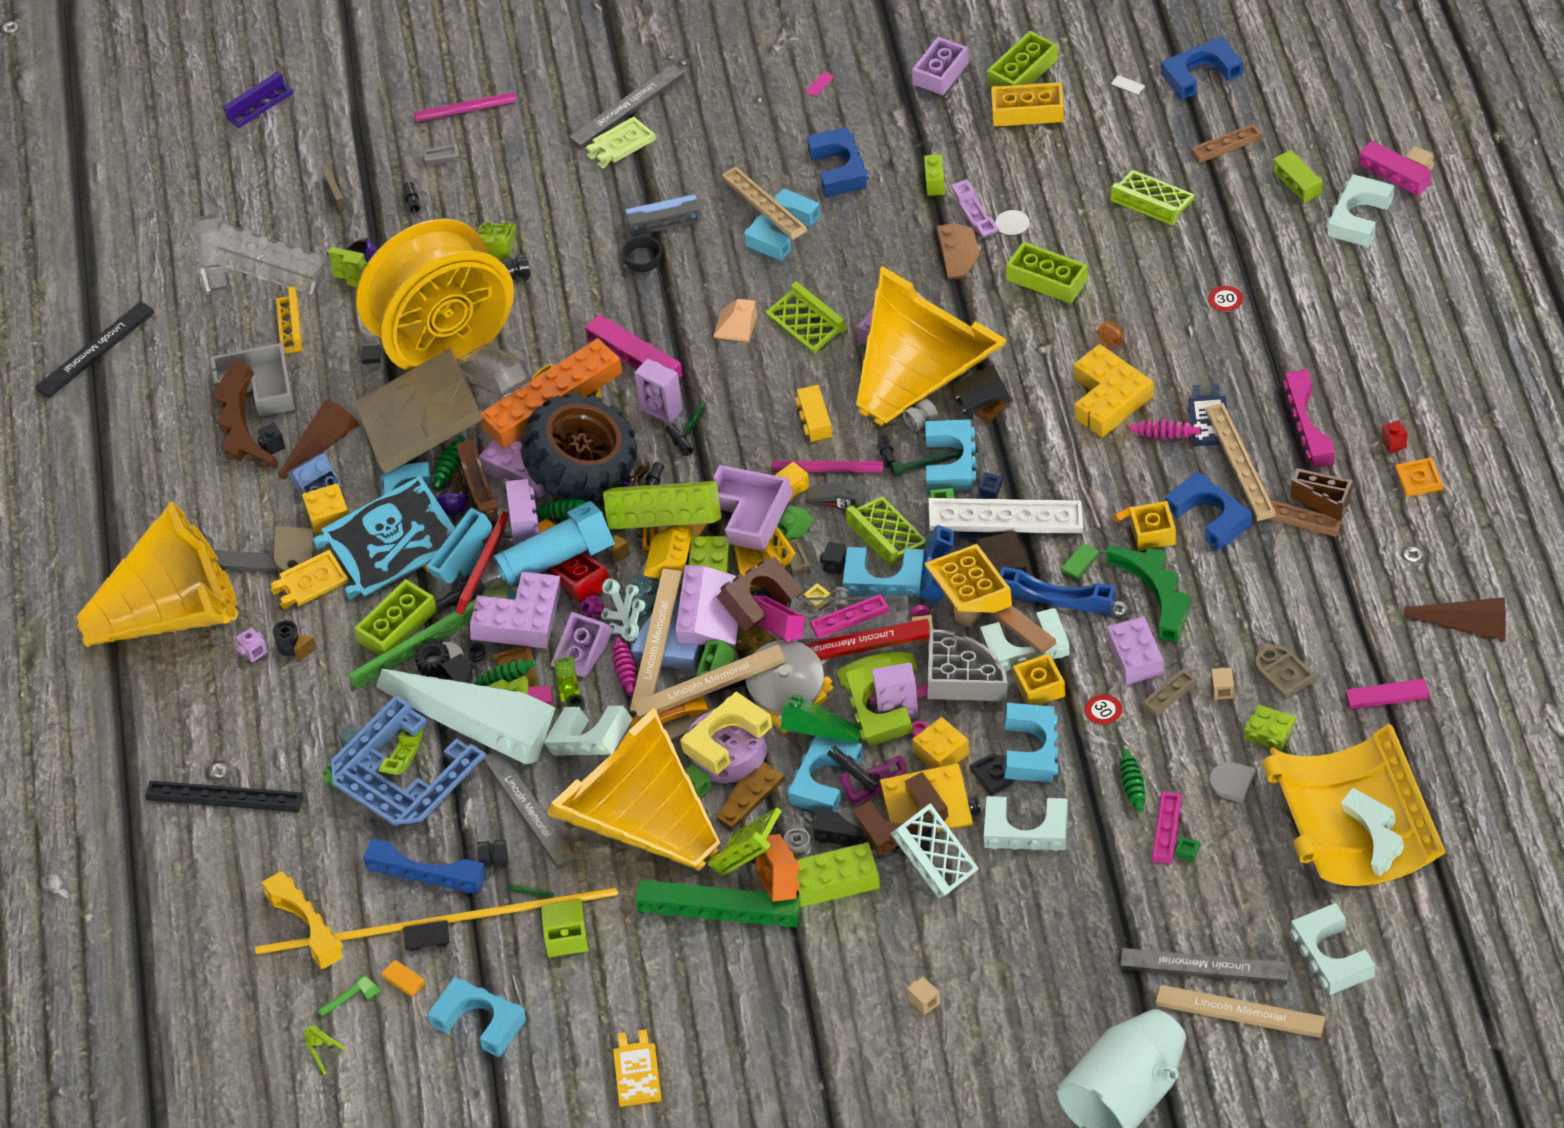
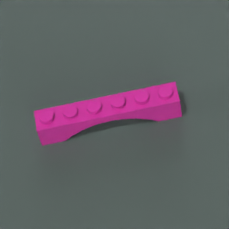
[1282,369,1335,468]

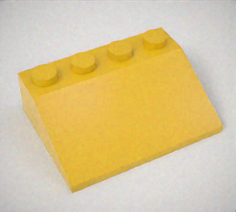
[925,544,1012,613]
[880,764,973,832]

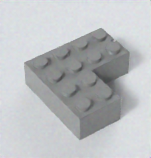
[210,343,295,417]

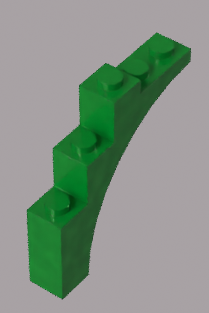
[1106,545,1191,643]

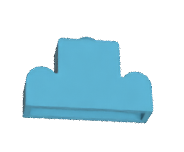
[426,508,492,583]

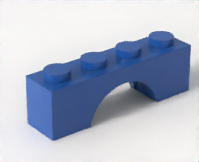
[920,525,954,603]

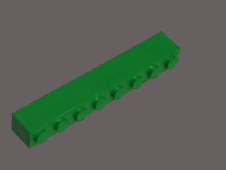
[635,880,801,928]

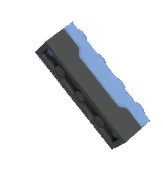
[626,195,701,237]

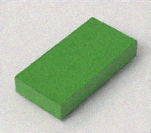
[1062,543,1099,580]

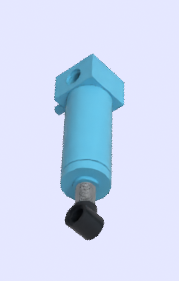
[459,501,615,600]

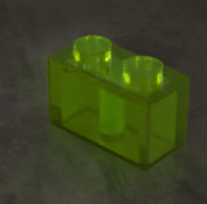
[554,656,580,702]

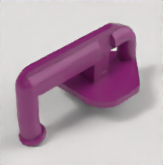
[838,755,906,805]

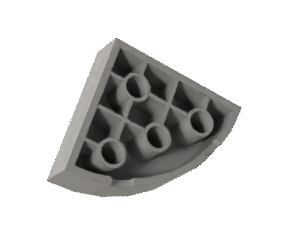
[928,629,1008,701]

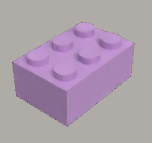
[912,37,969,95]
[634,359,683,424]
[505,479,539,546]
[1107,616,1164,685]
[872,663,918,719]

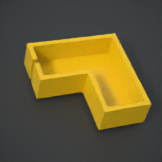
[1073,344,1154,438]

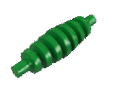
[432,435,466,491]
[533,499,586,520]
[471,659,537,686]
[1120,749,1146,813]

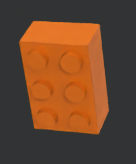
[755,834,800,902]

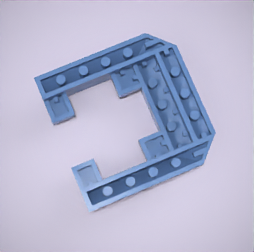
[331,696,486,825]

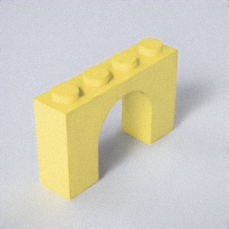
[680,692,772,775]

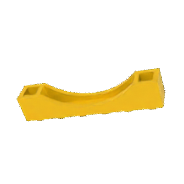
[261,871,343,970]

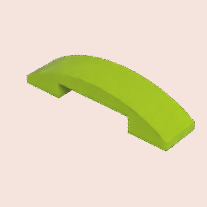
[837,652,918,688]
[379,728,424,775]

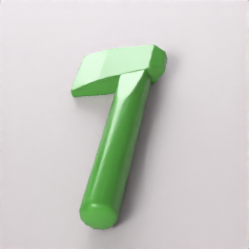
[318,976,381,1017]

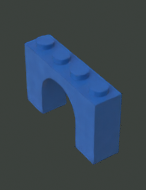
[1161,37,1243,100]
[807,127,869,197]
[1165,471,1252,550]

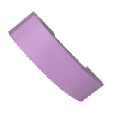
[951,179,999,238]

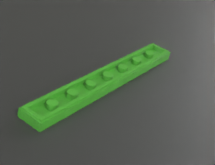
[349,600,476,690]

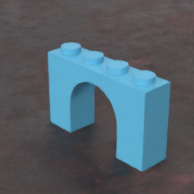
[744,188,821,261]
[925,419,976,492]
[381,462,431,496]
[843,547,924,598]
[1004,703,1058,783]
[786,736,863,812]
[428,977,526,1057]

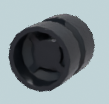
[501,253,531,280]
[273,620,299,656]
[477,839,508,867]

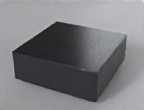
[361,345,381,364]

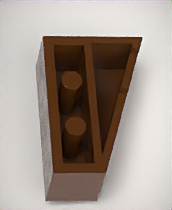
[1290,468,1353,521]

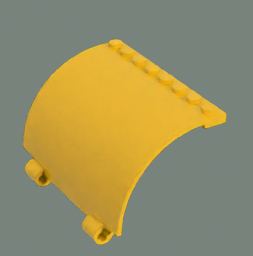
[1262,724,1446,886]

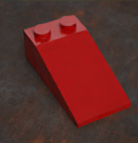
[546,552,610,604]

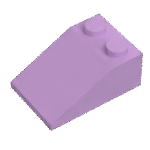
[550,612,613,678]

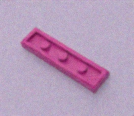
[809,594,889,639]
[1346,678,1429,710]
[1152,792,1182,864]

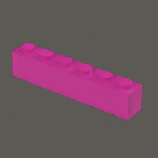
[585,314,682,379]

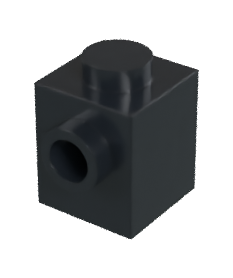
[257,422,285,455]
[820,542,847,574]

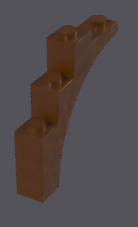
[212,359,279,469]
[456,440,499,527]

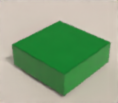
[1174,836,1200,862]

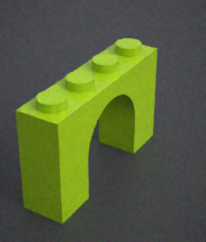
[845,658,915,747]

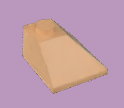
[713,299,757,342]

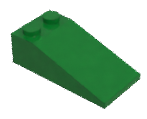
[780,695,862,744]

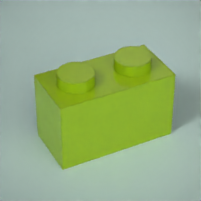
[924,154,945,196]

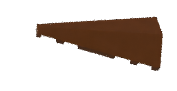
[279,399,359,480]
[1404,597,1506,642]

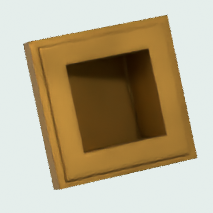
[294,634,316,662]

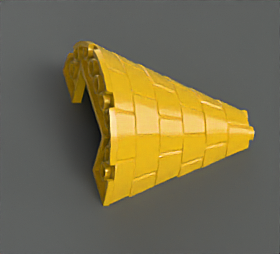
[856,266,1007,427]
[76,501,238,647]
[547,708,720,872]

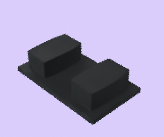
[403,920,450,951]

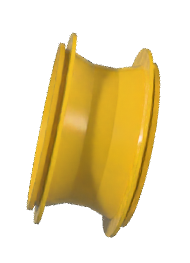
[356,219,514,371]

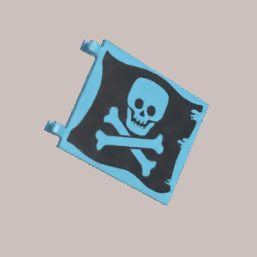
[313,476,455,600]

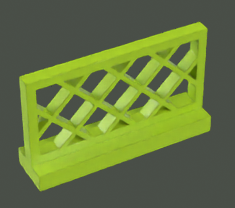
[1110,170,1195,226]
[766,281,847,354]
[845,496,926,567]
[707,807,781,877]

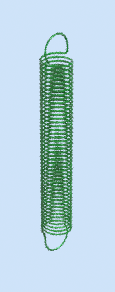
[682,397,707,436]
[502,883,556,899]

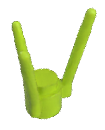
[303,1025,345,1075]

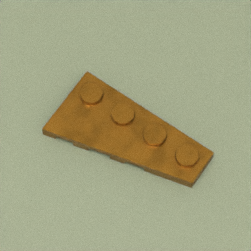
[717,762,785,831]

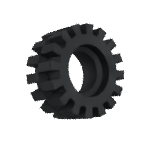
[414,640,451,677]

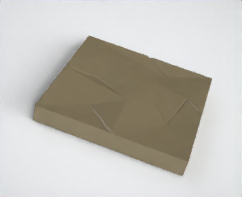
[355,348,483,474]

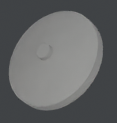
[745,640,824,714]

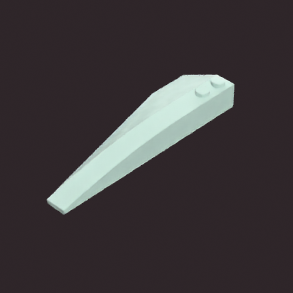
[376,669,555,764]

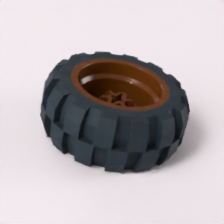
[520,393,637,503]

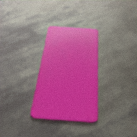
[805,72,835,96]

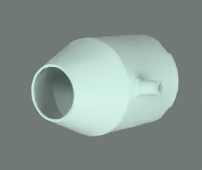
[1056,1009,1186,1128]

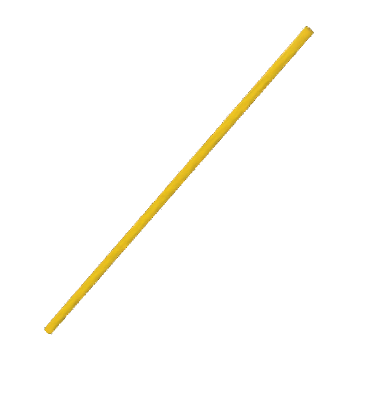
[255,887,618,954]

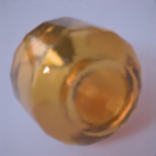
[1097,320,1125,347]

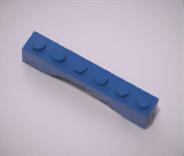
[1000,567,1116,616]
[363,838,486,894]

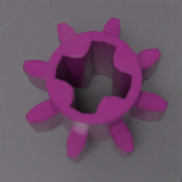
[580,596,604,619]

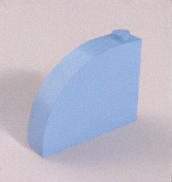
[631,601,703,672]

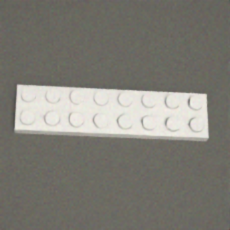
[928,498,1083,533]

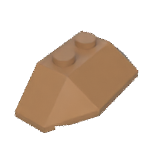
[935,223,980,280]

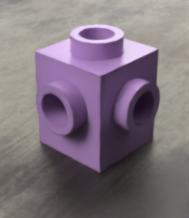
[236,627,268,663]

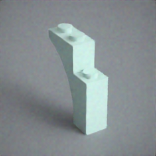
[1341,788,1404,877]

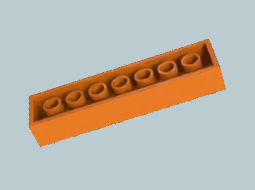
[481,338,622,449]

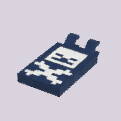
[1188,383,1228,447]

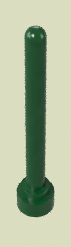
[890,446,979,477]

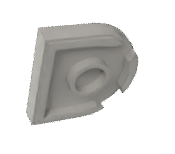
[1210,762,1256,803]

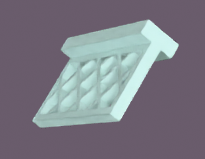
[890,803,979,899]

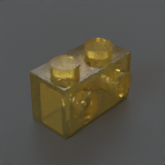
[736,625,777,656]

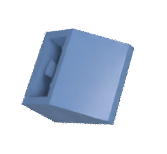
[287,453,342,495]

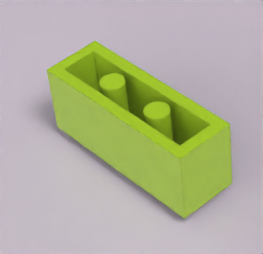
[1273,150,1323,203]

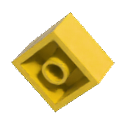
[302,483,349,535]
[1130,501,1176,551]
[1013,654,1065,705]
[912,717,970,769]

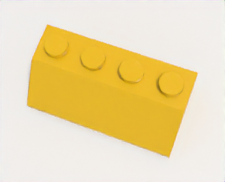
[991,82,1064,126]
[644,525,694,583]

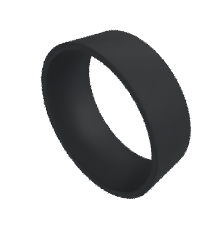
[622,236,661,272]

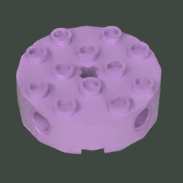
[688,708,767,784]

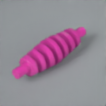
[1130,419,1200,440]
[613,637,637,696]

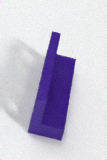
[223,71,293,129]

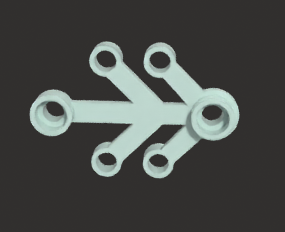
[601,579,645,641]

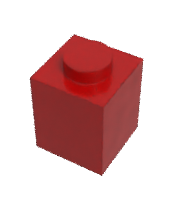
[1381,420,1408,453]

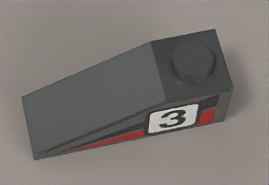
[806,481,866,510]

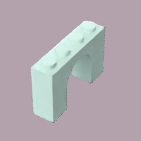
[1326,174,1394,247]
[980,608,1069,672]
[543,705,633,756]
[984,797,1068,851]
[1289,903,1375,995]

